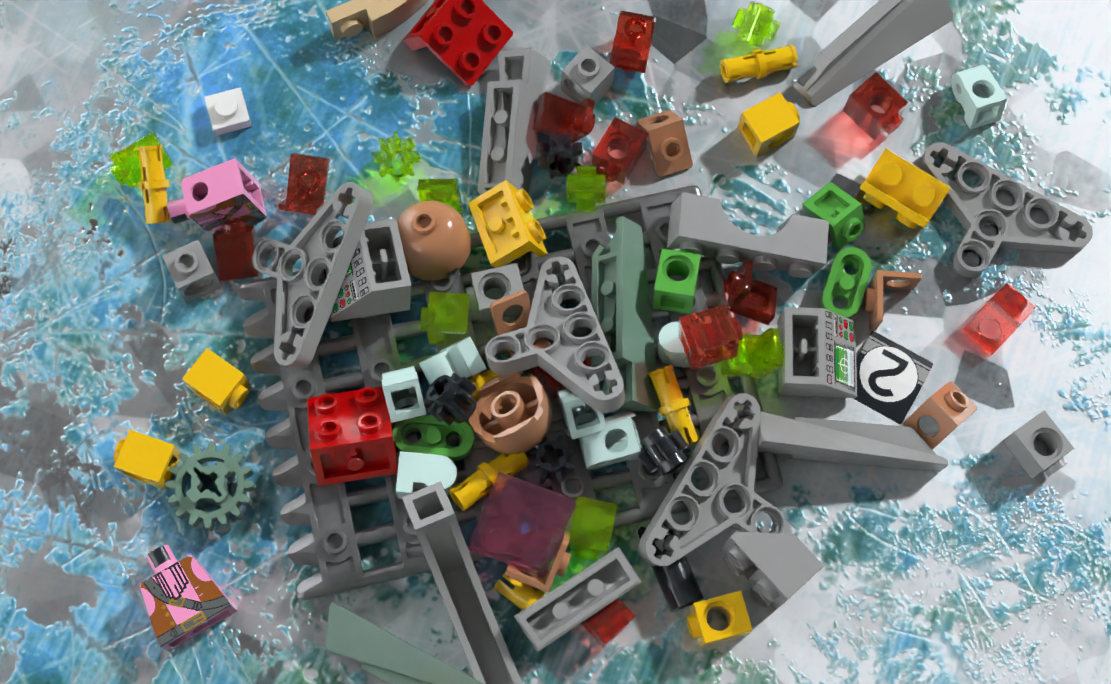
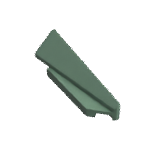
[591,216,660,412]
[326,602,484,684]

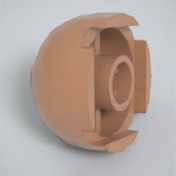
[397,201,471,280]
[469,372,553,454]

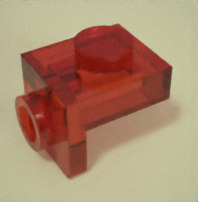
[609,11,656,73]
[533,91,596,143]
[212,220,259,281]
[724,260,778,325]

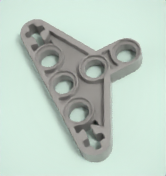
[920,142,1093,277]
[252,182,373,371]
[485,256,625,413]
[639,393,785,566]

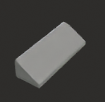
[514,547,642,652]

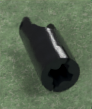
[638,524,704,612]

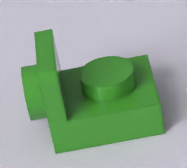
[802,182,866,249]

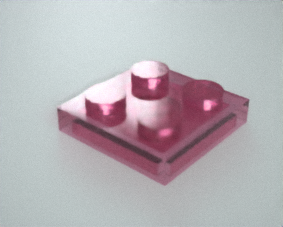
[468,471,576,577]

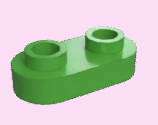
[820,247,872,319]
[393,415,474,461]

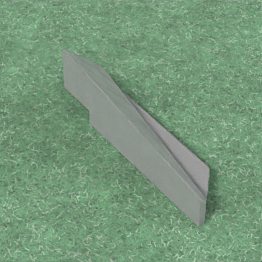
[477,48,551,195]
[757,411,948,472]

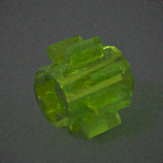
[732,1,781,47]
[372,131,421,182]
[566,166,606,212]

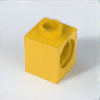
[737,92,800,157]
[182,348,251,415]
[113,429,181,491]
[686,591,753,648]

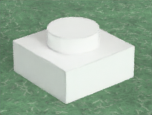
[204,87,252,136]

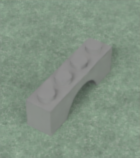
[667,192,829,278]

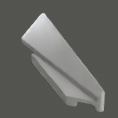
[792,0,953,107]

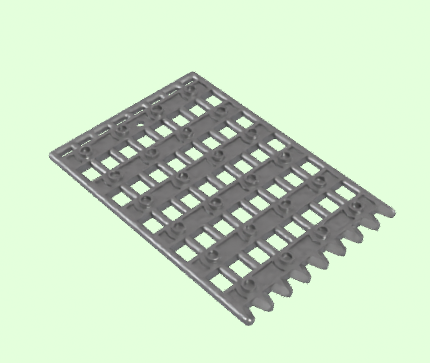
[237,185,783,601]

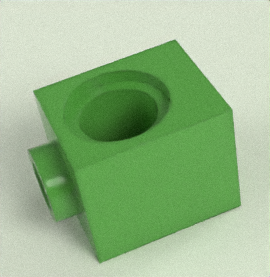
[653,248,701,314]

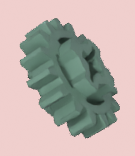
[165,441,256,531]

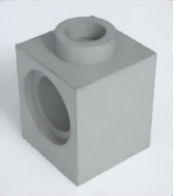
[561,45,615,112]
[162,240,222,304]
[465,263,524,322]
[1003,410,1075,478]

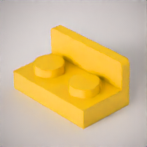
[859,148,951,230]
[468,180,547,268]

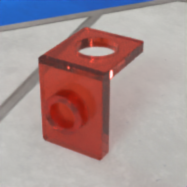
[278,153,330,215]
[963,283,1036,355]

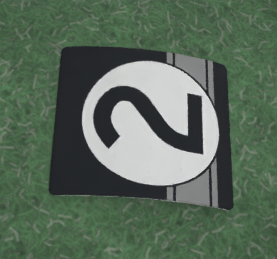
[853,331,933,424]

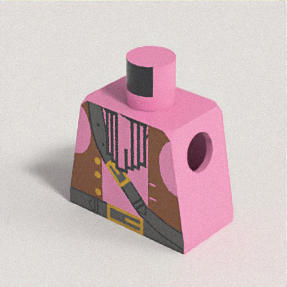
[167,158,267,231]
[140,545,238,651]

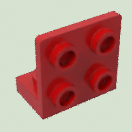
[402,0,513,86]
[307,386,398,486]

